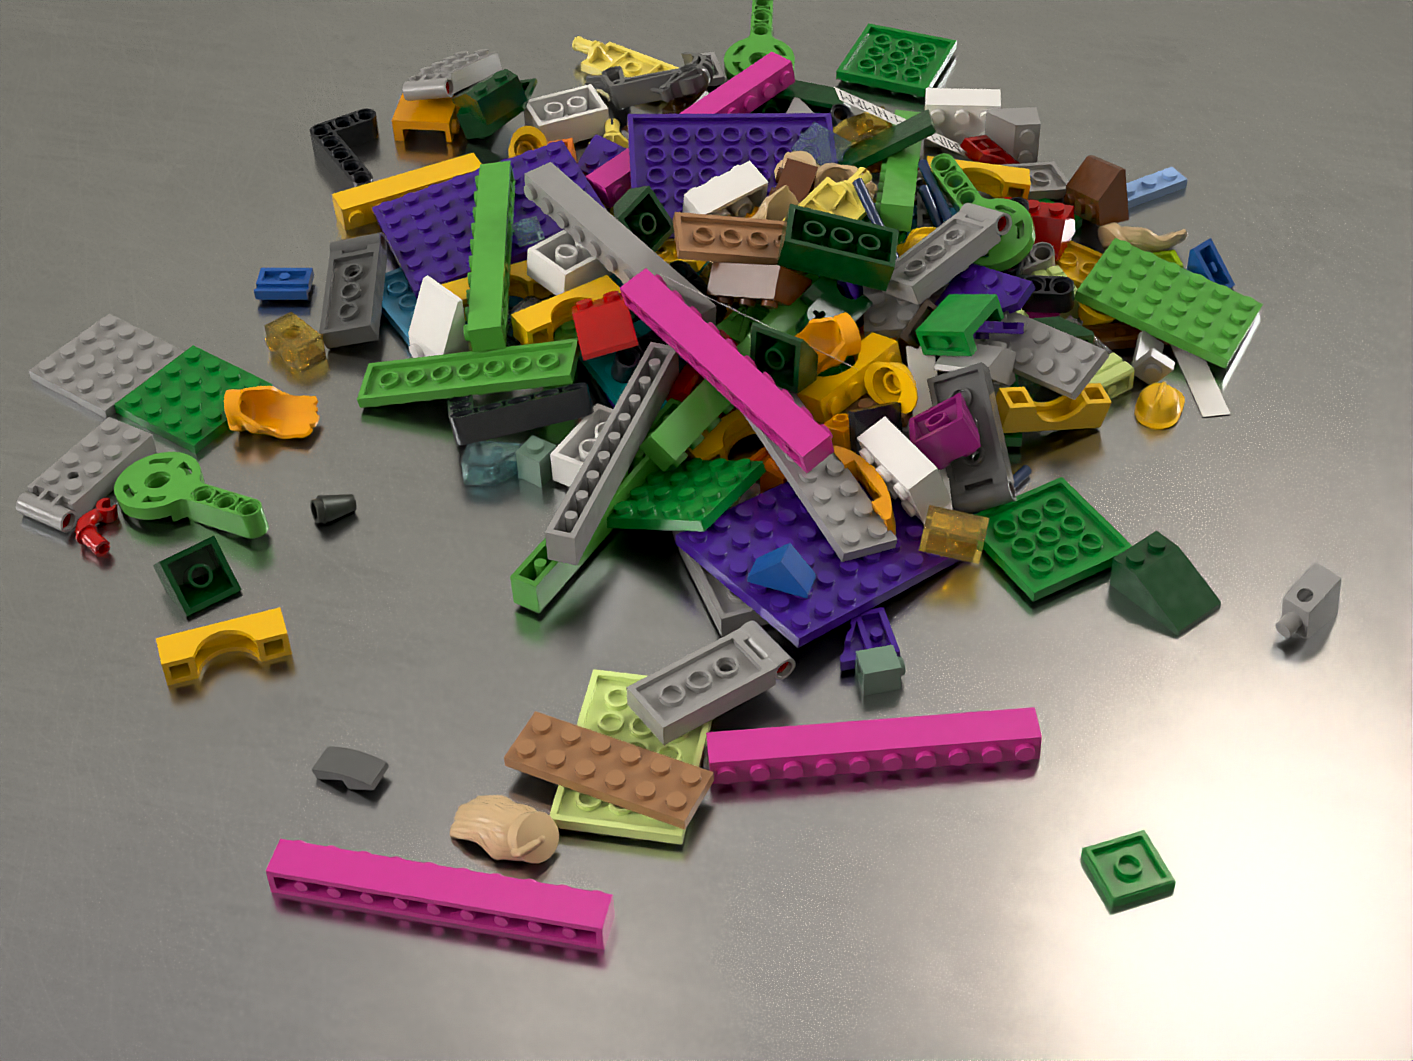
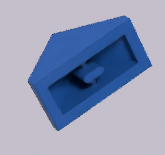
[1187,238,1235,288]
[747,543,816,598]

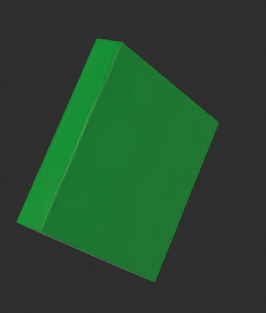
[1081,829,1176,908]

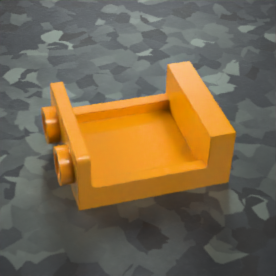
[392,93,460,142]

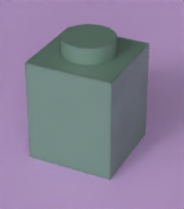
[515,435,556,488]
[855,645,906,696]

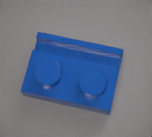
[254,268,314,300]

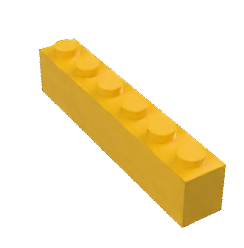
[332,153,482,231]

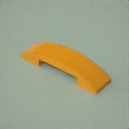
[833,445,896,535]

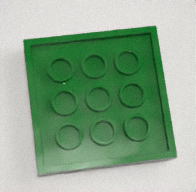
[836,23,957,97]
[114,345,273,454]
[607,458,766,532]
[963,477,1132,602]

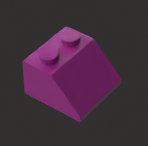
[909,392,981,470]

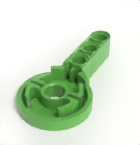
[724,0,795,80]
[930,153,1035,272]
[114,452,269,539]

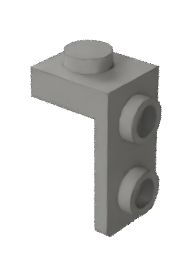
[1131,331,1175,385]

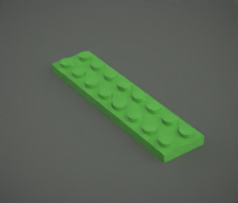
[357,338,581,408]

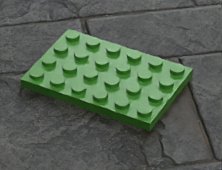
[1074,238,1263,369]

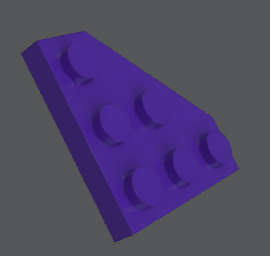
[935,263,1035,314]

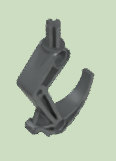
[584,52,714,109]

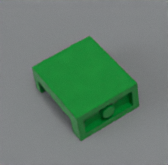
[915,294,1004,356]

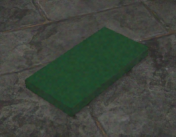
[836,109,936,169]

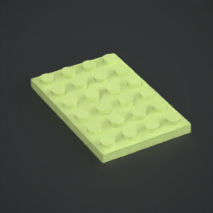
[550,669,713,845]

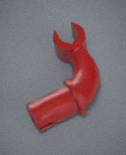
[75,498,118,557]

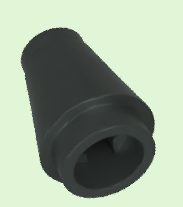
[310,494,357,524]

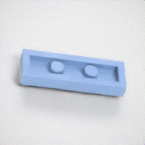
[1126,167,1188,209]

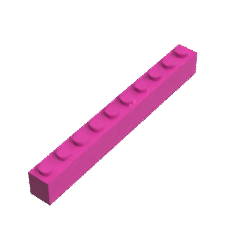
[586,52,795,208]
[620,268,834,473]
[706,707,1042,784]
[266,839,615,950]

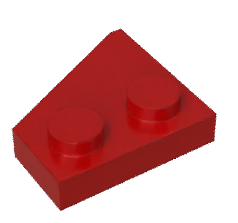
[960,135,1020,165]

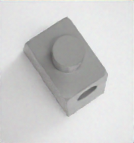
[1275,562,1342,638]

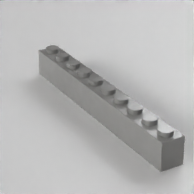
[524,162,716,326]
[545,342,679,565]

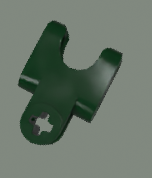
[795,276,873,334]

